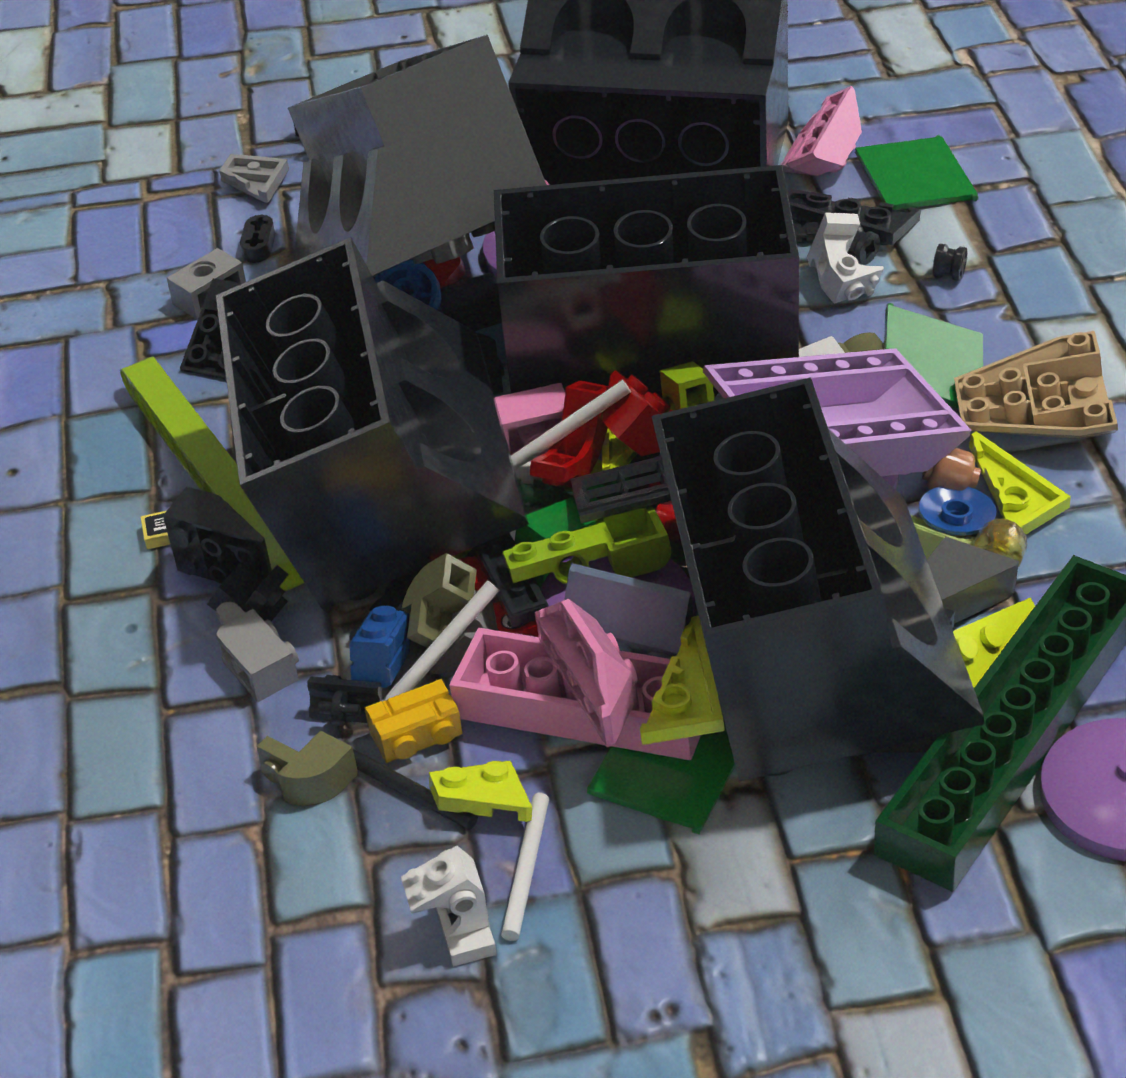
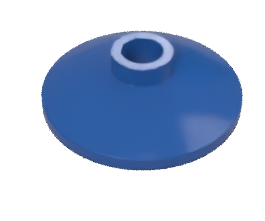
[919,486,996,536]

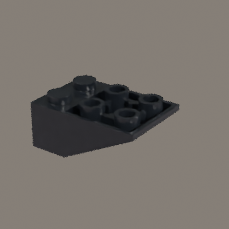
[180,278,242,379]
[163,487,272,584]

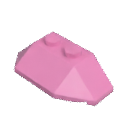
[781,86,862,176]
[535,599,638,747]

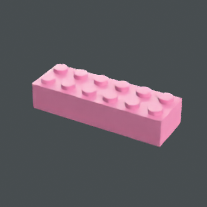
[449,627,701,760]

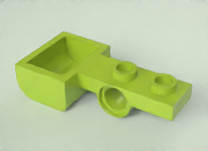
[503,505,671,584]

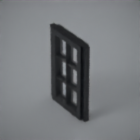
[570,456,672,523]

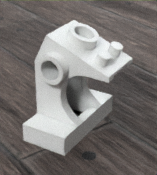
[807,213,884,304]
[401,845,497,967]

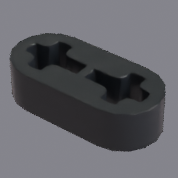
[240,215,275,263]

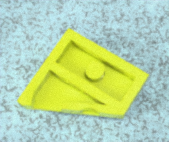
[429,760,532,822]

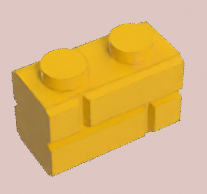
[365,679,463,763]

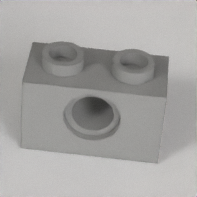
[167,248,246,319]

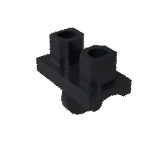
[307,675,382,727]

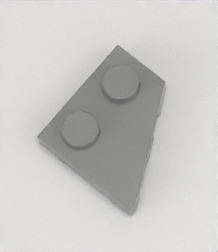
[219,154,289,203]

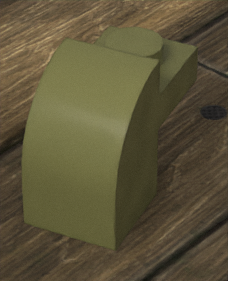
[402,553,477,648]
[256,730,358,806]

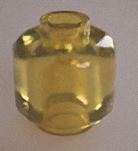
[973,519,1028,567]

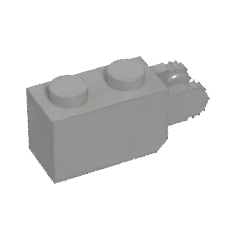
[215,601,299,702]

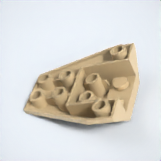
[954,331,1118,439]

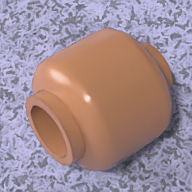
[922,448,981,490]

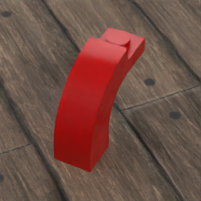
[529,381,608,488]

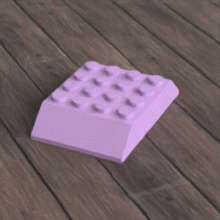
[703,348,971,476]

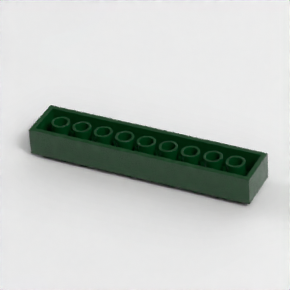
[874,555,1126,892]

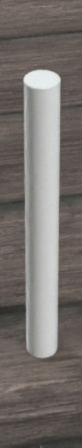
[511,380,631,471]
[382,580,500,701]
[501,793,549,941]

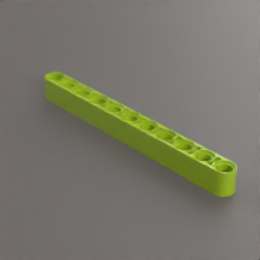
[120,356,304,591]

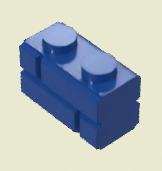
[349,606,410,688]

